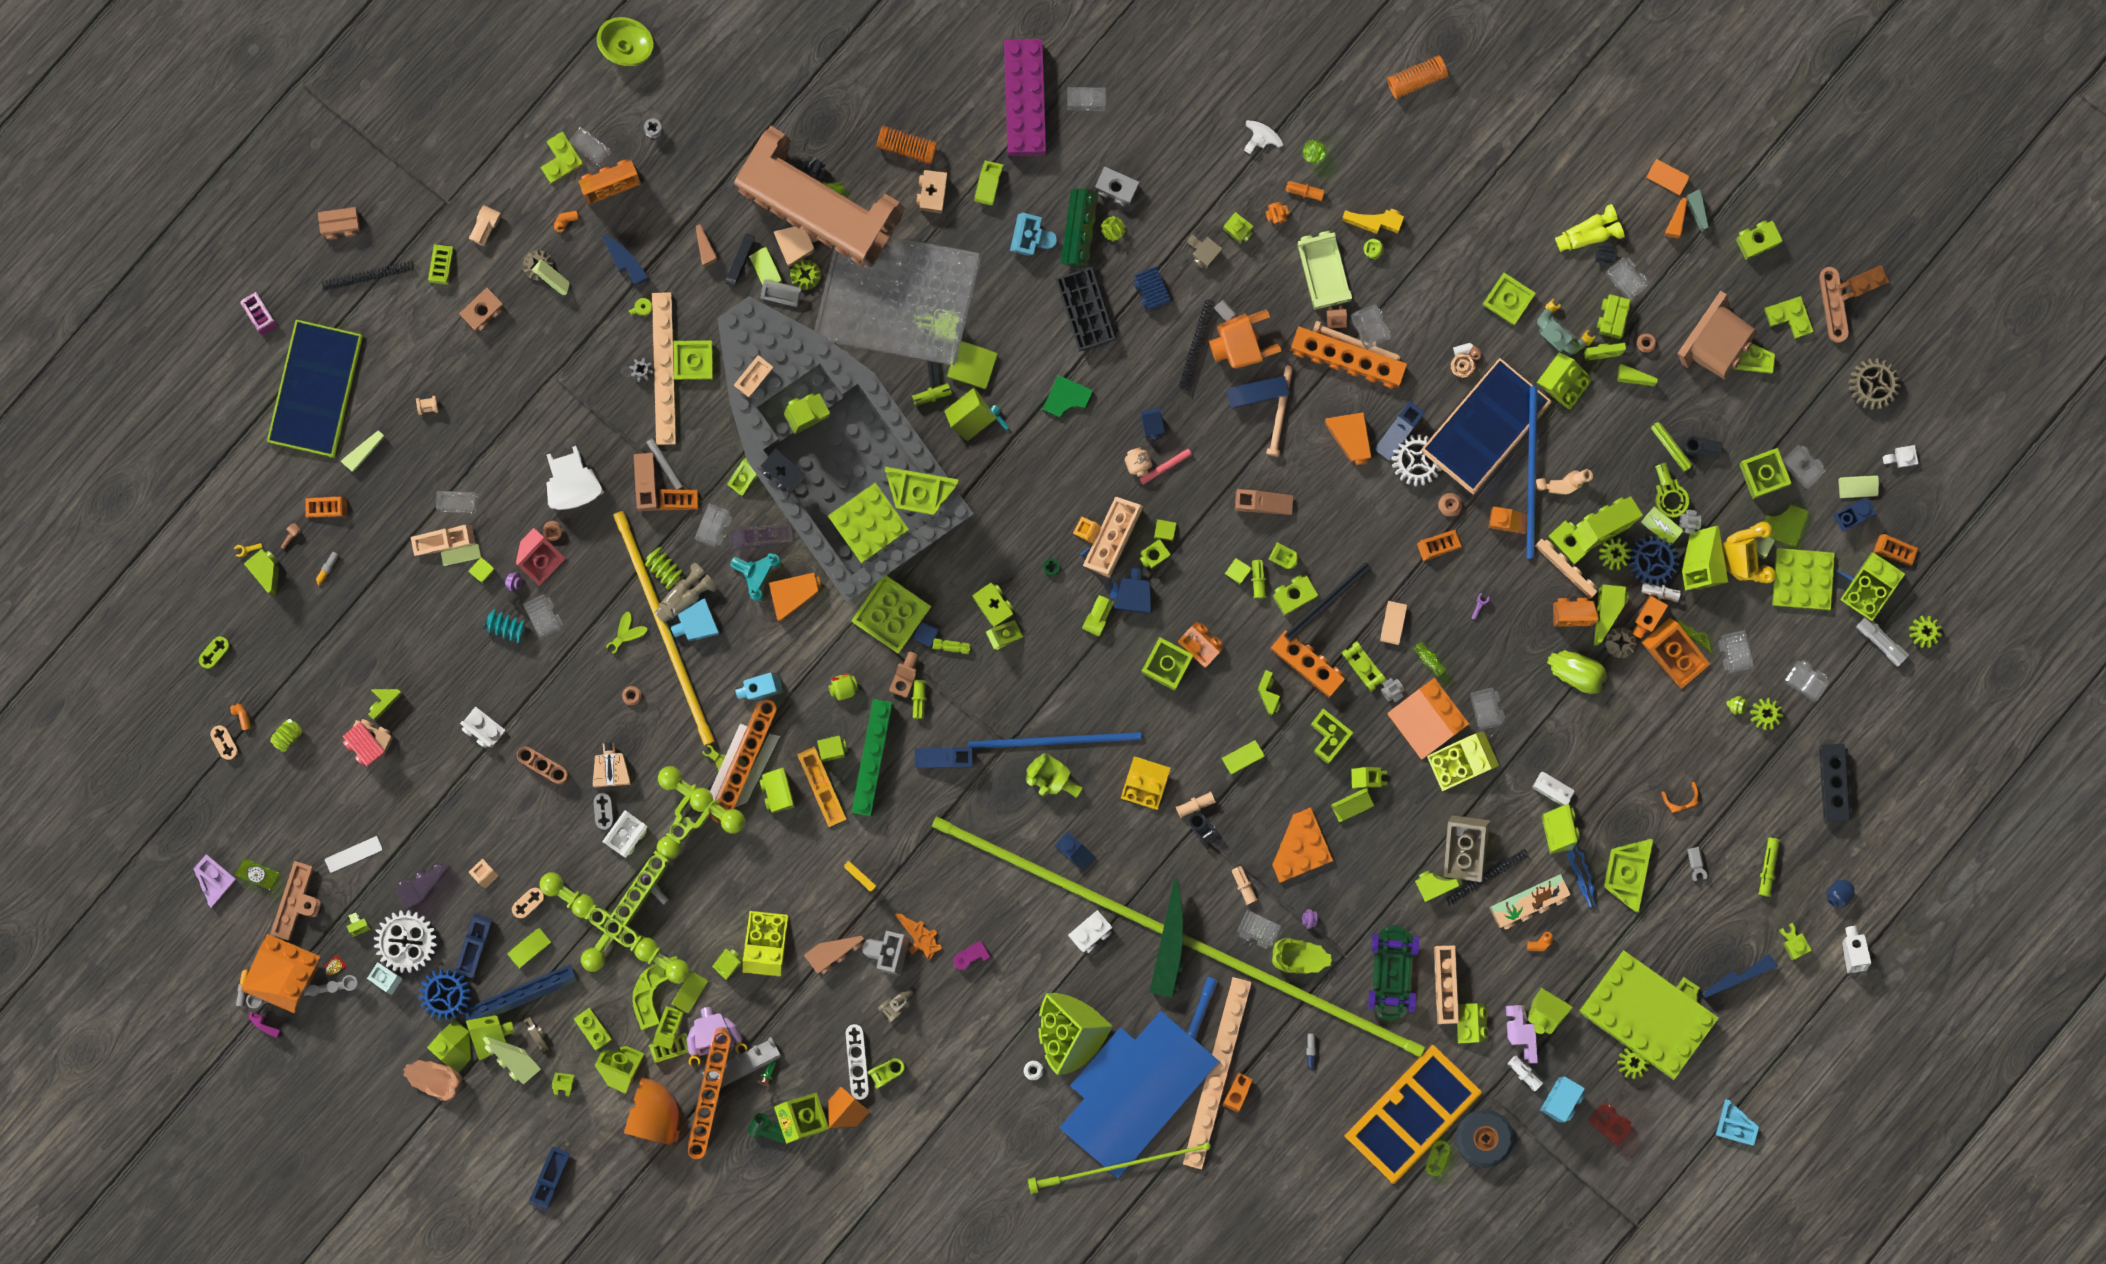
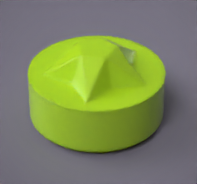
[1364,239,1384,259]

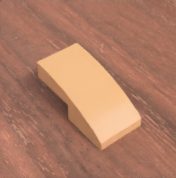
[1380,601,1407,645]

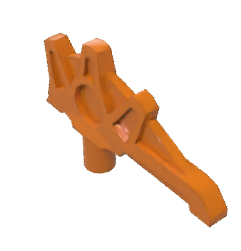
[895,914,942,960]

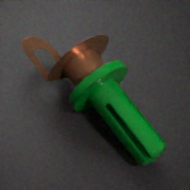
[757,1061,776,1095]

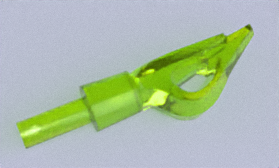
[1677,620,1712,653]

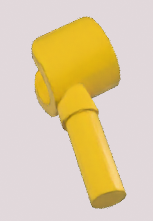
[234,543,262,557]

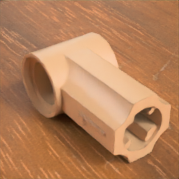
[469,205,501,246]

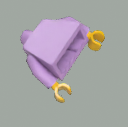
[687,1007,747,1066]

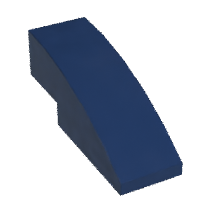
[602,235,648,287]
[1226,376,1290,409]
[455,913,494,978]
[529,1146,570,1211]

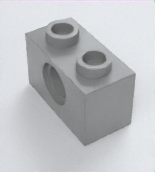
[1095,167,1139,206]

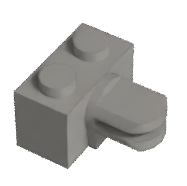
[862,931,910,976]

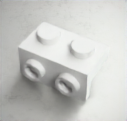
[603,811,648,858]

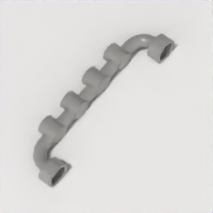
[246,975,358,1009]

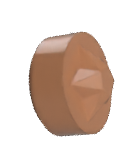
[542,521,562,541]

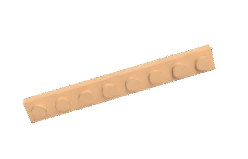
[652,292,676,445]

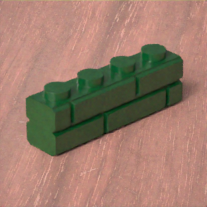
[1060,188,1098,268]

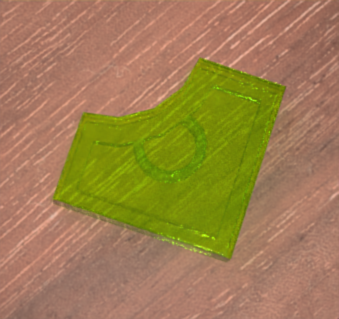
[1763,505,1809,547]

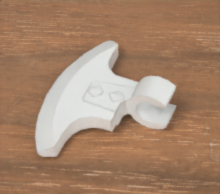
[1244,120,1283,154]

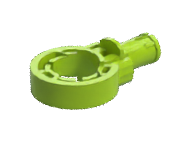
[1655,463,1689,517]

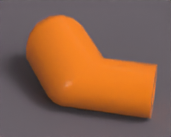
[554,211,578,232]
[230,703,251,730]
[1527,932,1554,951]

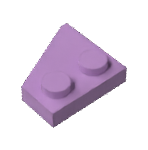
[194,854,237,908]

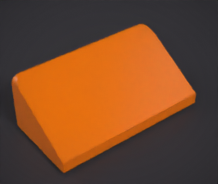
[1646,159,1690,196]

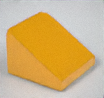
[1073,517,1101,544]

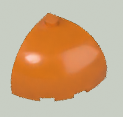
[624,1077,680,1145]

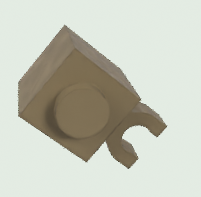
[1187,235,1222,269]

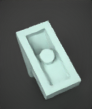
[367,962,402,995]

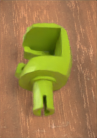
[1026,753,1082,798]

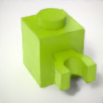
[1223,212,1253,244]
[1352,767,1387,788]
[1779,923,1811,960]

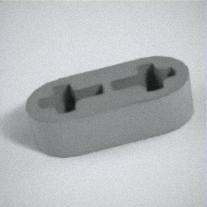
[594,793,613,830]

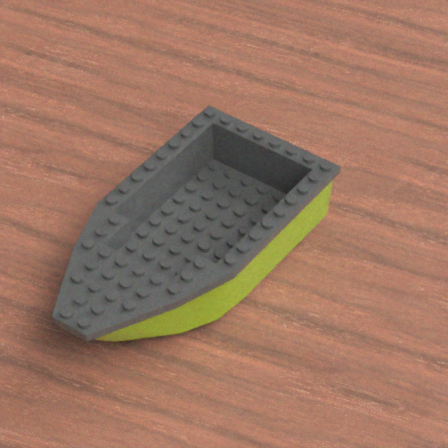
[717,296,974,603]

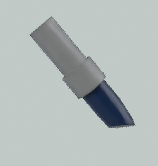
[1306,1033,1316,1071]

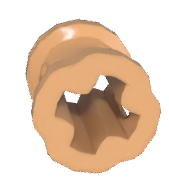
[416,396,438,415]

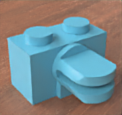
[1010,213,1056,256]

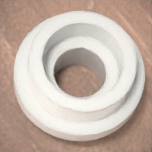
[1024,1061,1043,1080]

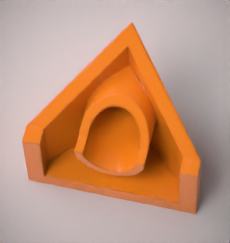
[828,1087,870,1128]

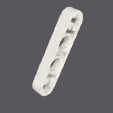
[846,1024,869,1100]

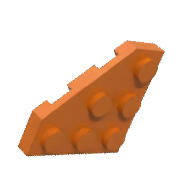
[1272,808,1333,883]

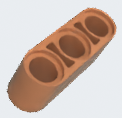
[517,747,569,785]

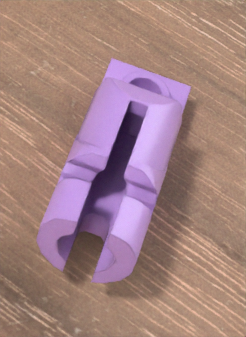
[1506,1005,1537,1063]

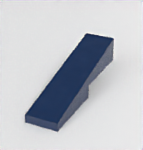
[1701,954,1778,998]

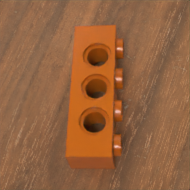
[1270,630,1345,698]

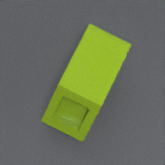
[974,161,1003,206]
[1258,670,1281,716]

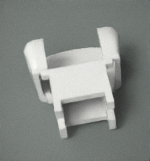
[546,446,604,510]

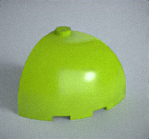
[1038,993,1113,1075]

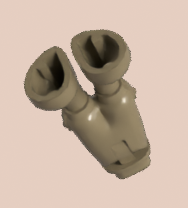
[654,562,718,623]

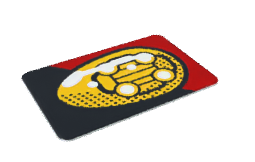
[320,955,346,981]

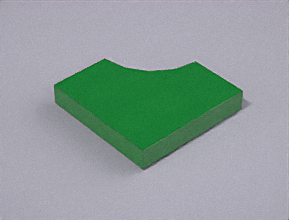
[1042,375,1093,418]

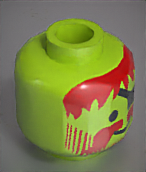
[828,673,858,701]

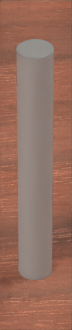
[646,438,683,490]

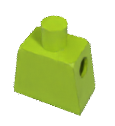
[1528,988,1573,1034]
[466,1015,515,1060]

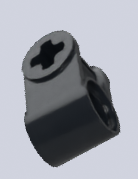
[1188,813,1222,849]

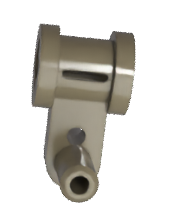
[877,990,913,1023]

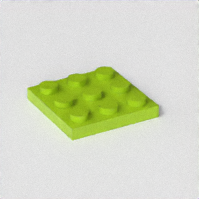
[828,482,909,564]
[1772,548,1834,610]
[851,576,931,654]

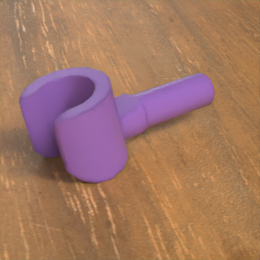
[1471,593,1489,620]

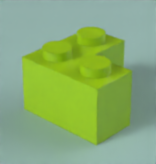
[784,393,830,434]
[1310,709,1353,764]

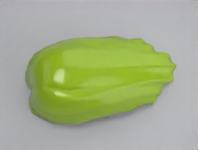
[1547,650,1607,694]
[1272,938,1332,974]

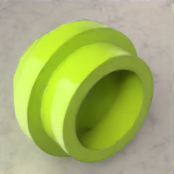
[1726,696,1747,715]

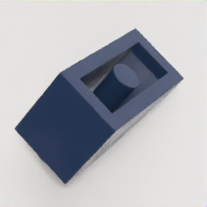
[1140,407,1164,441]

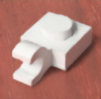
[1883,445,1918,468]

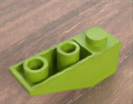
[712,949,743,980]

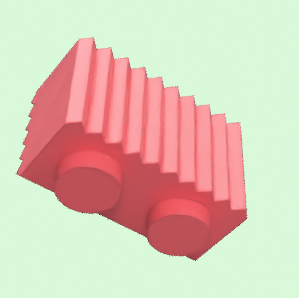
[343,722,386,767]

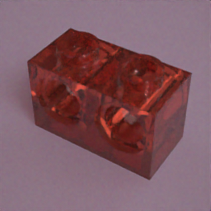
[1586,1103,1633,1146]

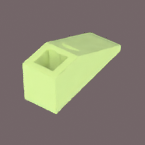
[483,1036,541,1084]

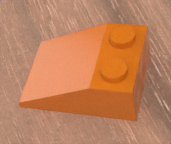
[1553,598,1598,627]
[1641,617,1710,689]

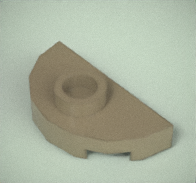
[524,1017,550,1053]

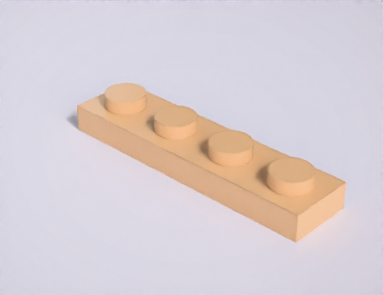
[1535,539,1597,599]

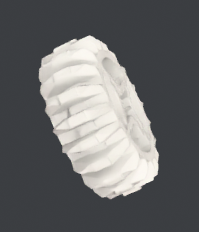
[1391,434,1443,486]

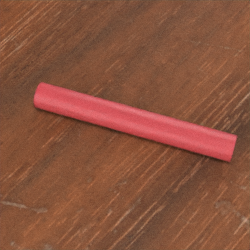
[1139,449,1192,485]

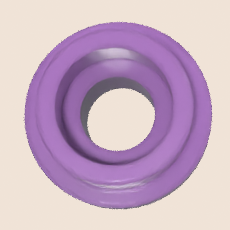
[505,572,522,592]
[1302,909,1317,929]

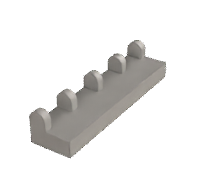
[702,1037,781,1092]

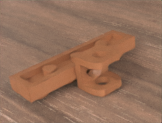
[270,861,321,941]

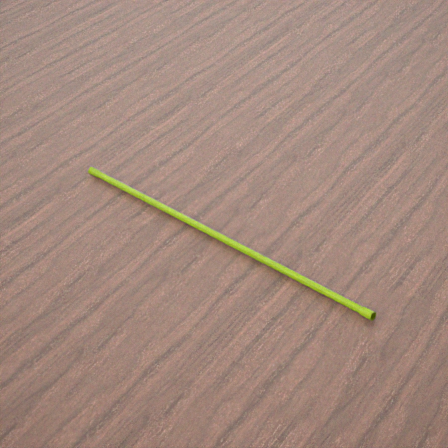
[932,816,1425,1057]

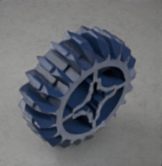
[1628,535,1680,586]

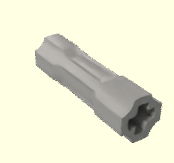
[1856,617,1909,667]

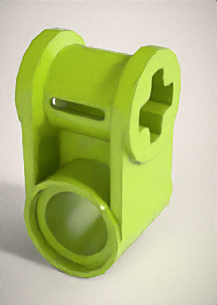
[867,1059,905,1089]

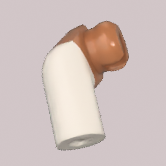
[1453,343,1481,360]

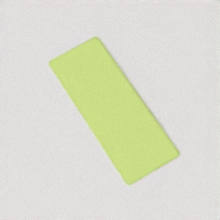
[441,544,481,566]

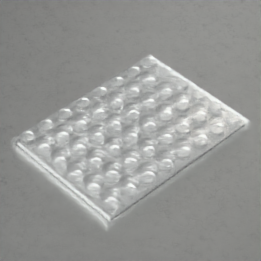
[814,237,982,366]

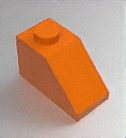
[1488,507,1527,534]

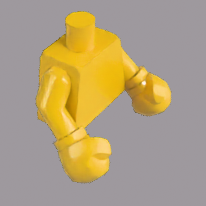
[1722,522,1776,584]

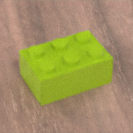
[1572,496,1643,552]

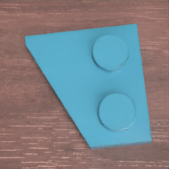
[1716,1099,1759,1146]

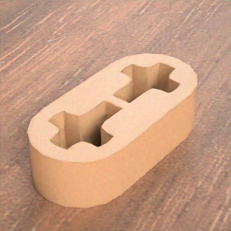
[211,725,238,760]
[512,888,544,919]

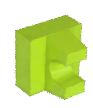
[347,913,371,937]
[552,1072,574,1096]

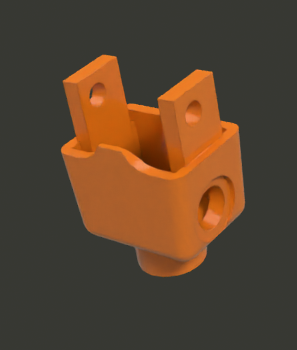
[1209,310,1281,369]

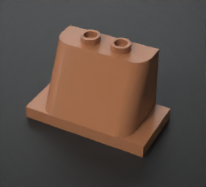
[1678,291,1757,379]

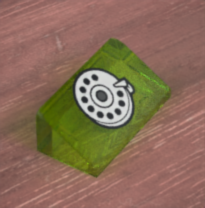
[235,858,279,891]

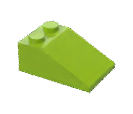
[1594,585,1629,646]

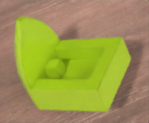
[1269,542,1299,569]

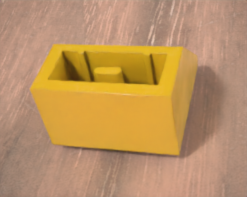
[1121,756,1170,810]

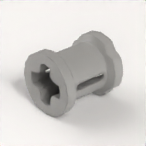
[644,119,662,139]

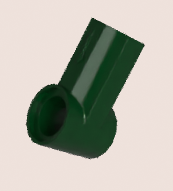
[748,1113,785,1143]

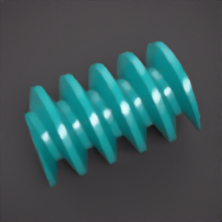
[483,609,526,644]

